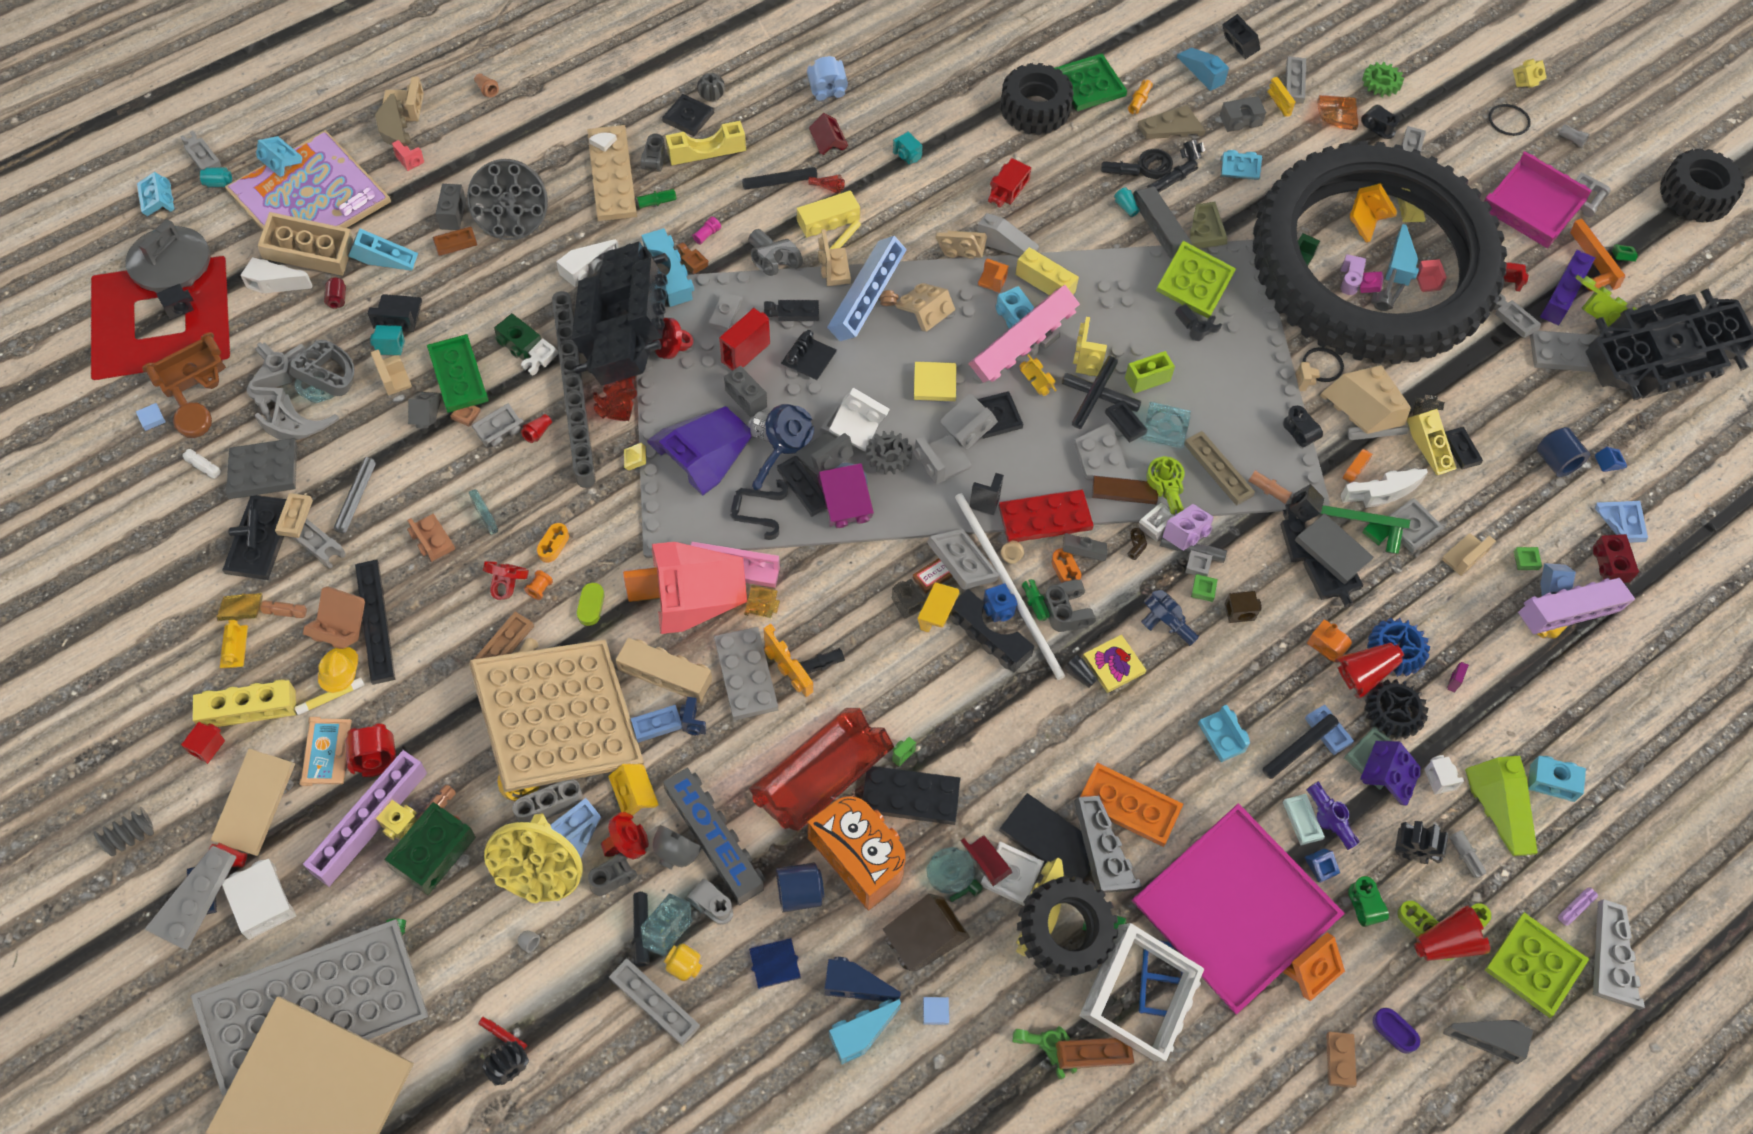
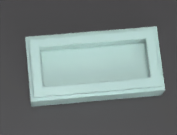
[1283,794,1324,846]

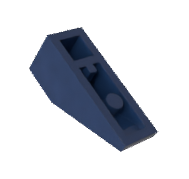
[825,957,901,1002]

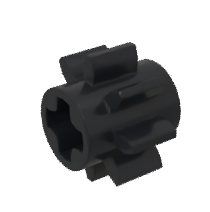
[1180,139,1205,161]

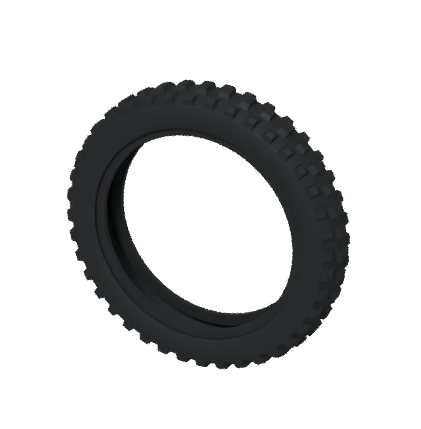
[1253,141,1507,364]

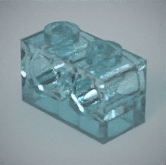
[641,893,692,956]

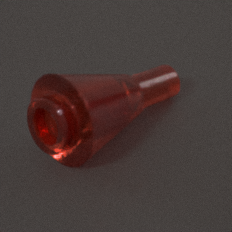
[809,174,845,194]

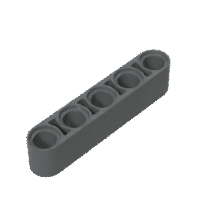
[1133,186,1192,259]

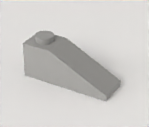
[978,213,1039,256]

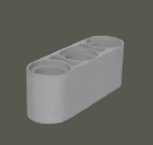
[512,779,583,823]

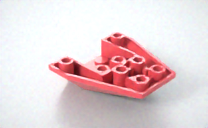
[652,542,747,634]

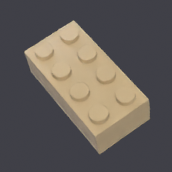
[258,212,353,276]

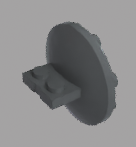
[467,159,548,240]
[125,219,210,293]

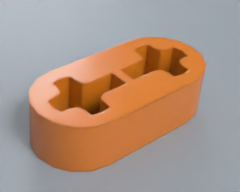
[1342,449,1373,483]
[1051,548,1081,583]

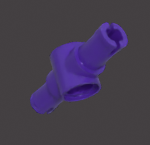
[1306,781,1360,850]

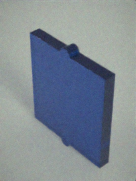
[749,938,801,989]

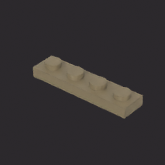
[1184,431,1255,506]

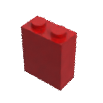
[719,308,770,371]

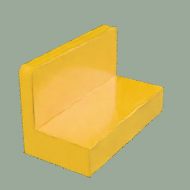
[917,582,960,632]
[608,764,659,816]

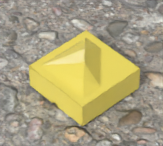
[624,443,646,471]

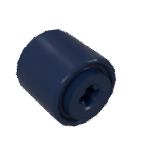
[1536,427,1591,477]
[776,862,824,913]

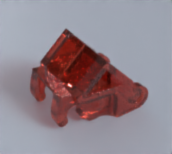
[593,376,637,421]

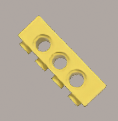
[193,680,296,727]

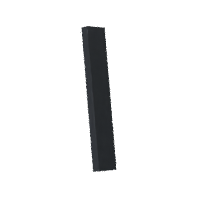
[355,560,396,685]

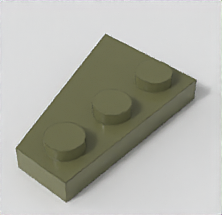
[1190,202,1227,249]

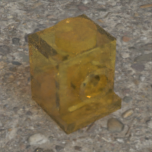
[744,584,780,618]

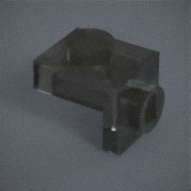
[1413,394,1445,416]

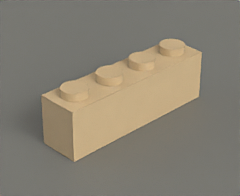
[616,638,712,703]

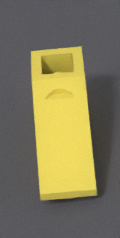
[1407,409,1456,475]

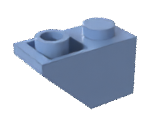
[1540,563,1576,596]

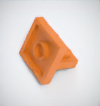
[1282,932,1345,1001]

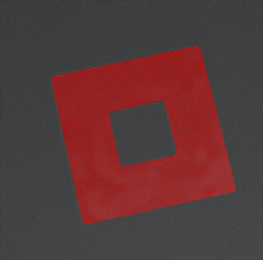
[91,256,230,380]

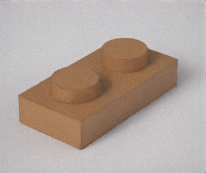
[1326,1032,1357,1088]

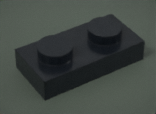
[1445,426,1483,470]

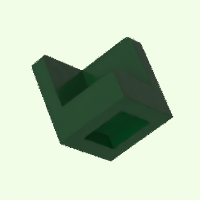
[1298,233,1321,266]

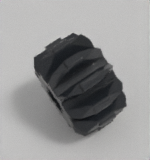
[482,1041,529,1086]

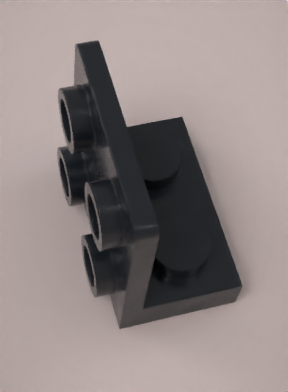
[367,294,422,332]

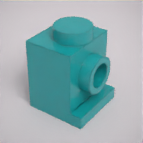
[893,131,922,165]

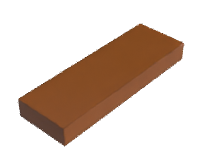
[1056,1038,1135,1069]

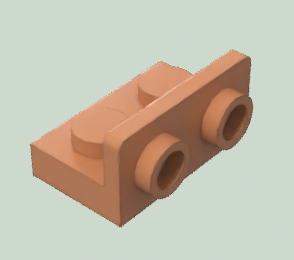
[407,513,455,562]

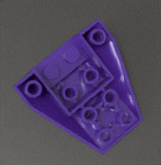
[647,406,752,496]

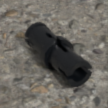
[799,647,845,674]

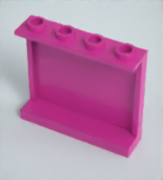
[1484,151,1592,249]

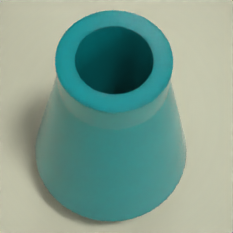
[1114,187,1140,217]

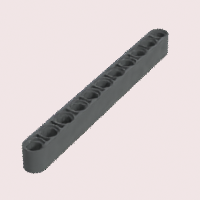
[552,291,596,488]

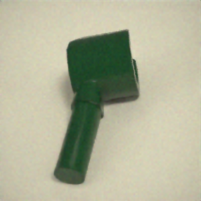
[949,879,983,903]

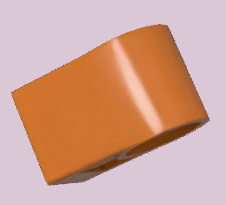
[1307,619,1352,662]

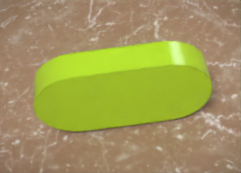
[577,583,605,626]

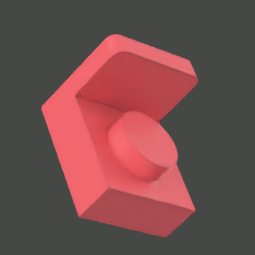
[392,140,424,171]

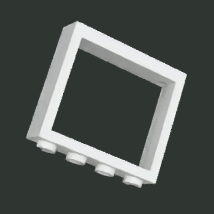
[1079,923,1204,1061]

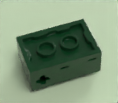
[384,802,476,895]

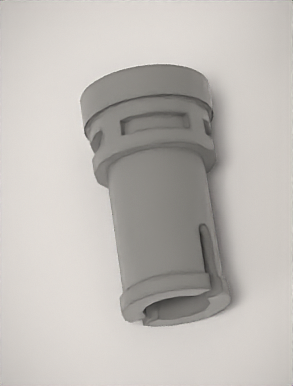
[1558,124,1590,148]

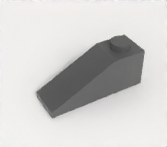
[1443,1020,1533,1064]

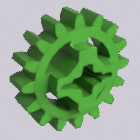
[1362,62,1404,97]

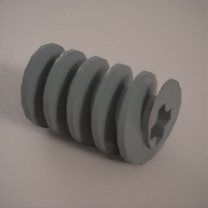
[93,807,154,856]

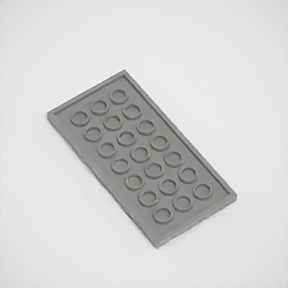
[191,919,429,1096]

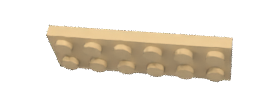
[587,125,637,221]

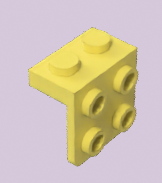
[1073,317,1107,376]

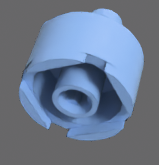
[807,56,848,101]

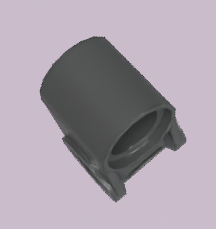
[641,133,666,171]
[588,853,637,896]

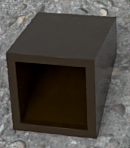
[883,893,971,972]

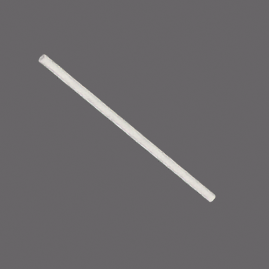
[955,493,1065,680]

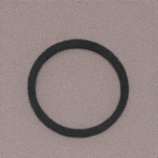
[1302,347,1344,382]

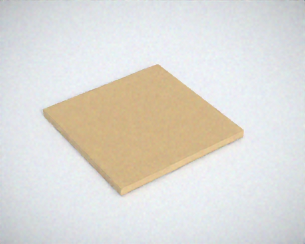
[205,996,414,1134]

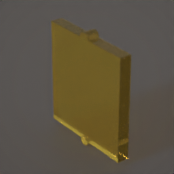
[217,593,263,621]

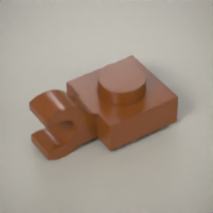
[676,242,709,274]

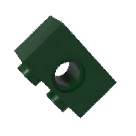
[494,313,541,361]

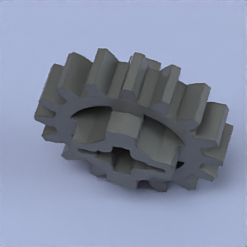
[866,431,912,475]

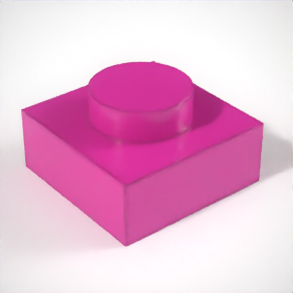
[1360,272,1383,293]

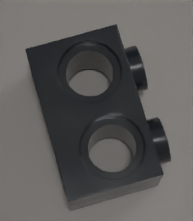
[1222,14,1261,60]

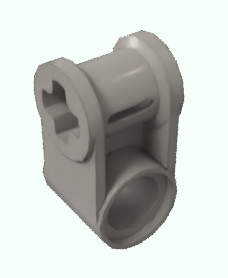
[686,879,733,925]

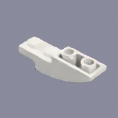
[1340,468,1428,508]

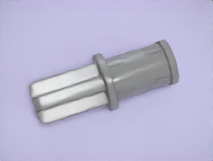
[1449,830,1486,878]

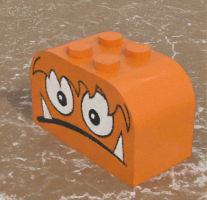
[808,796,906,911]

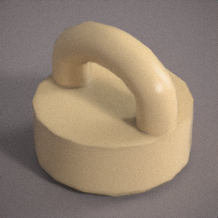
[1001,541,1025,564]

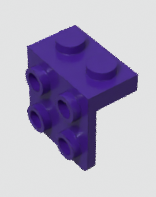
[1360,741,1421,806]

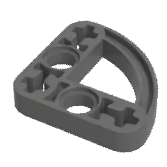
[290,340,354,396]

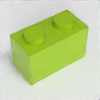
[1125,351,1175,394]

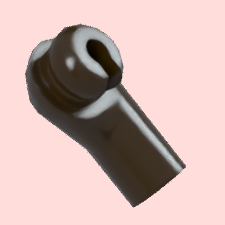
[1127,527,1147,560]

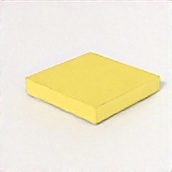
[914,362,956,401]

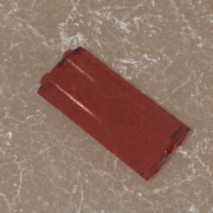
[749,708,894,831]

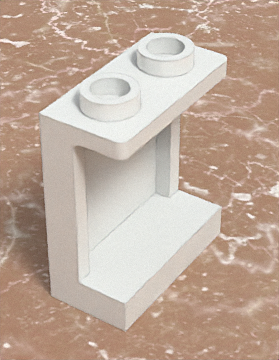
[222,858,296,940]

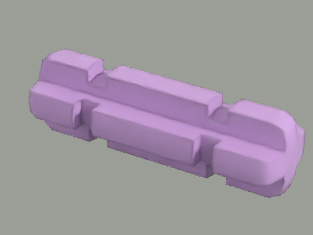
[338,187,375,216]
[1558,887,1598,926]

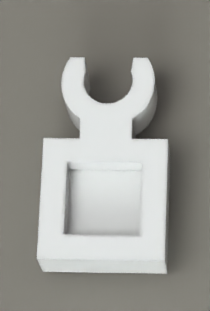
[521,338,559,376]

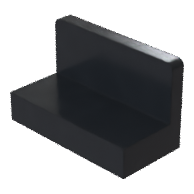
[969,473,1004,515]

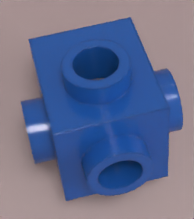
[983,583,1018,623]

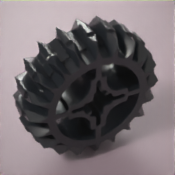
[1364,679,1429,740]

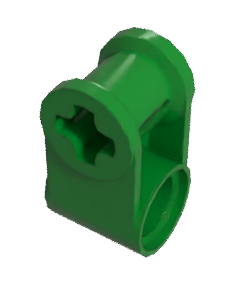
[1348,876,1389,927]

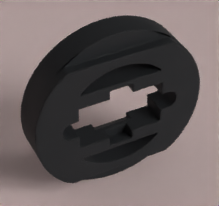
[1138,149,1173,179]

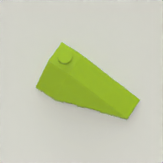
[1465,756,1538,857]

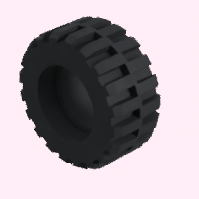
[1000,63,1074,135]
[1660,149,1745,222]
[1017,876,1118,977]

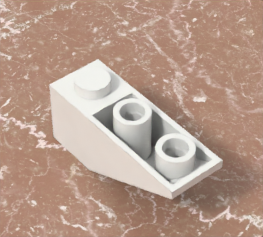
[556,239,619,287]
[241,257,313,293]

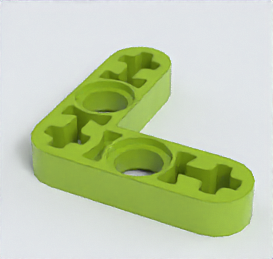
[1397,900,1492,961]

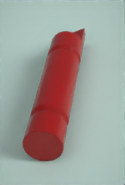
[478,1017,527,1050]

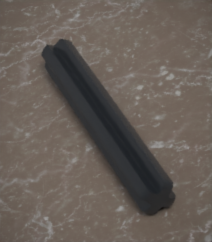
[742,167,818,190]
[1072,355,1118,429]
[1062,373,1141,412]
[1262,714,1339,779]

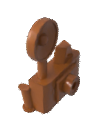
[142,332,226,438]

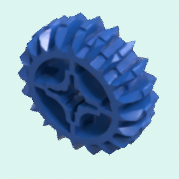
[1367,618,1431,677]

